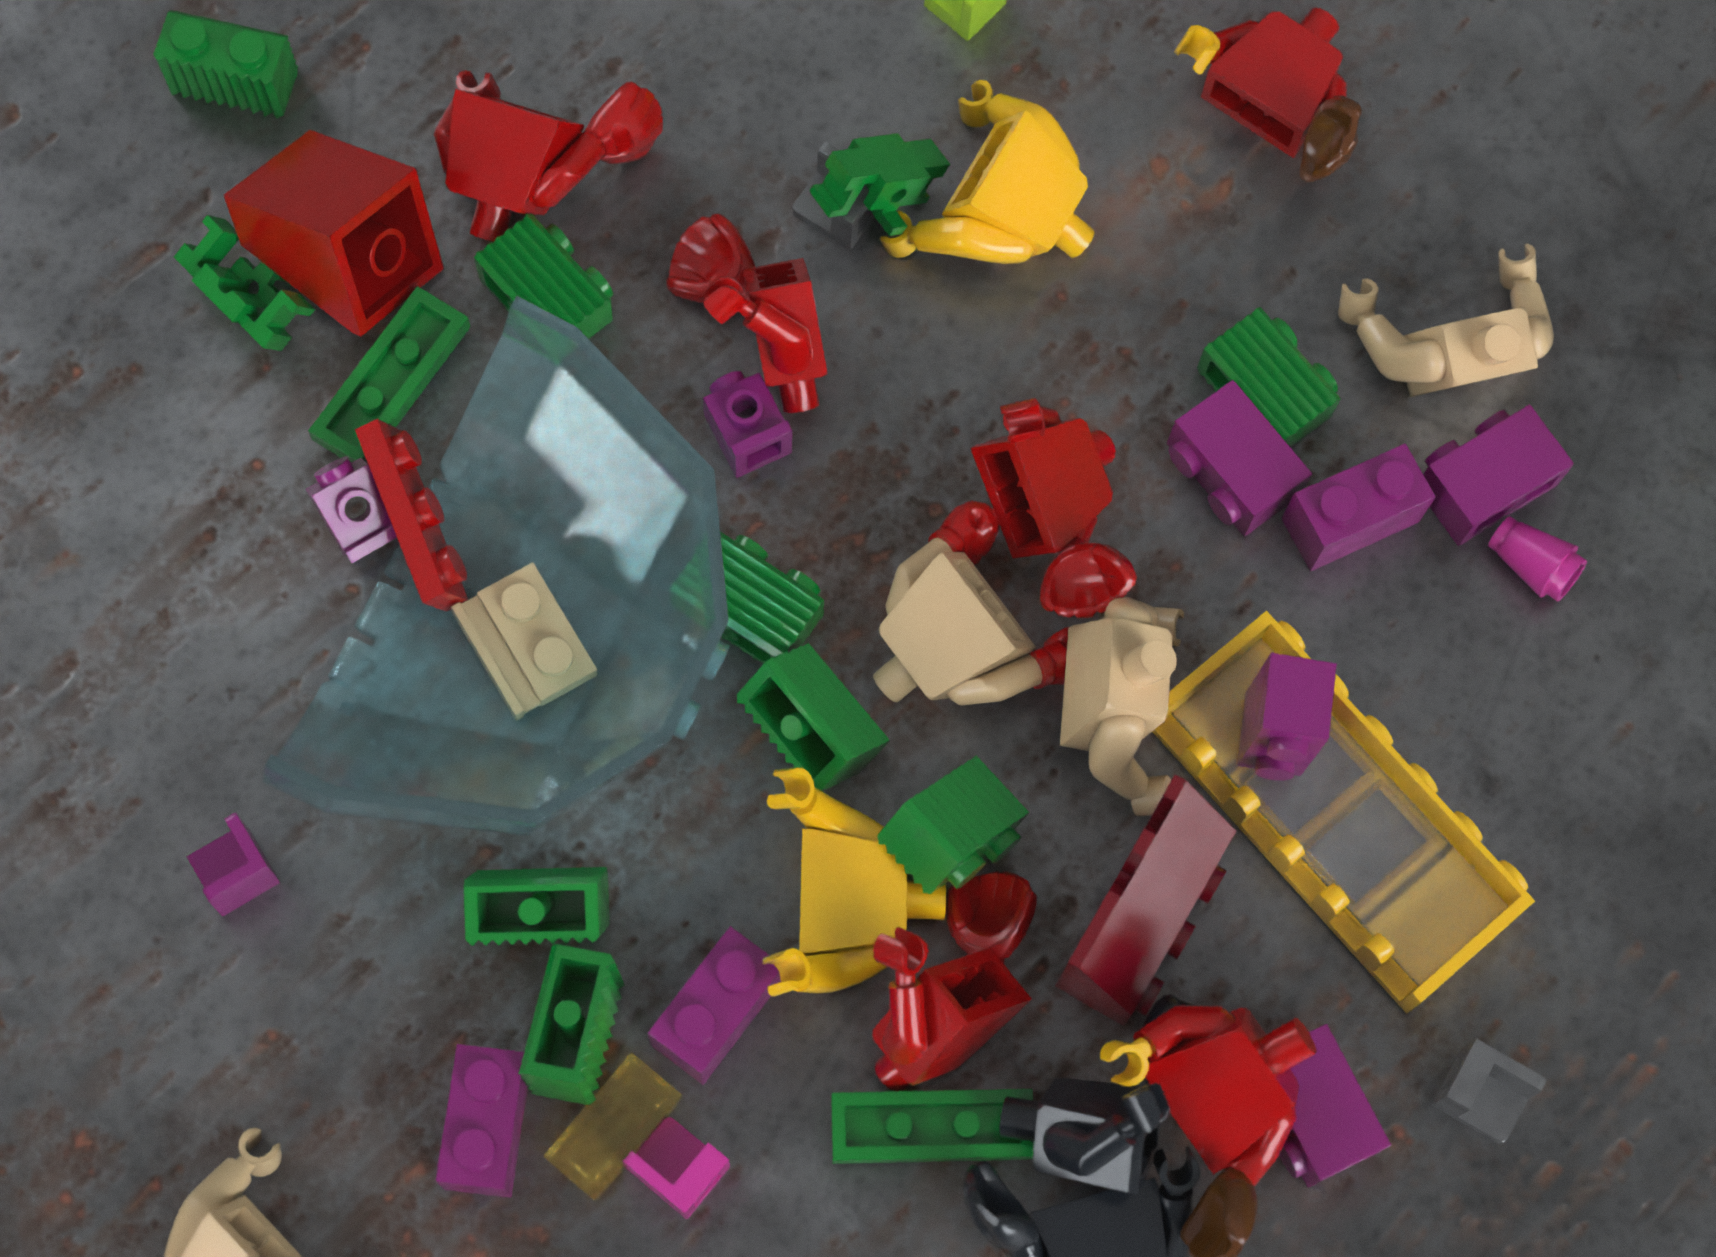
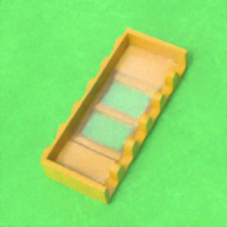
[1152,610,1535,1014]

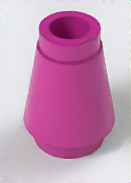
[1488,516,1587,602]

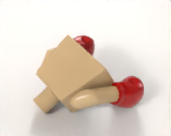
[873,500,1071,706]

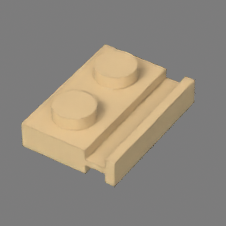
[451,562,597,721]

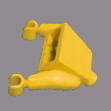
[879,79,1095,264]
[763,767,946,996]

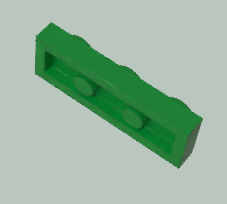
[308,286,471,463]
[831,1088,1034,1164]

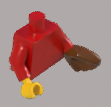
[1174,8,1362,182]
[1100,1005,1317,1257]

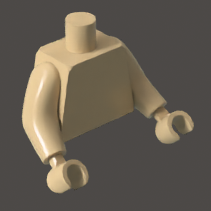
[1338,244,1554,397]
[1060,596,1184,816]
[164,1128,302,1257]

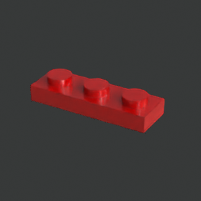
[355,419,469,612]

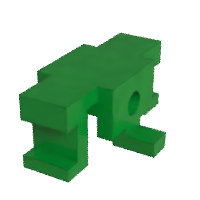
[809,133,950,236]
[174,215,315,351]

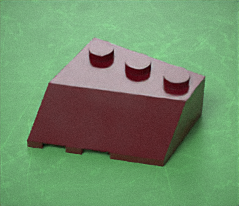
[1055,774,1236,1026]

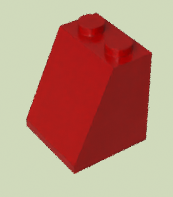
[223,130,444,337]

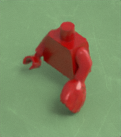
[434,70,663,242]
[666,213,828,413]
[970,398,1137,619]
[872,871,1037,1091]

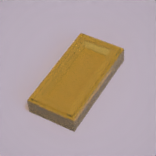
[543,1052,683,1202]

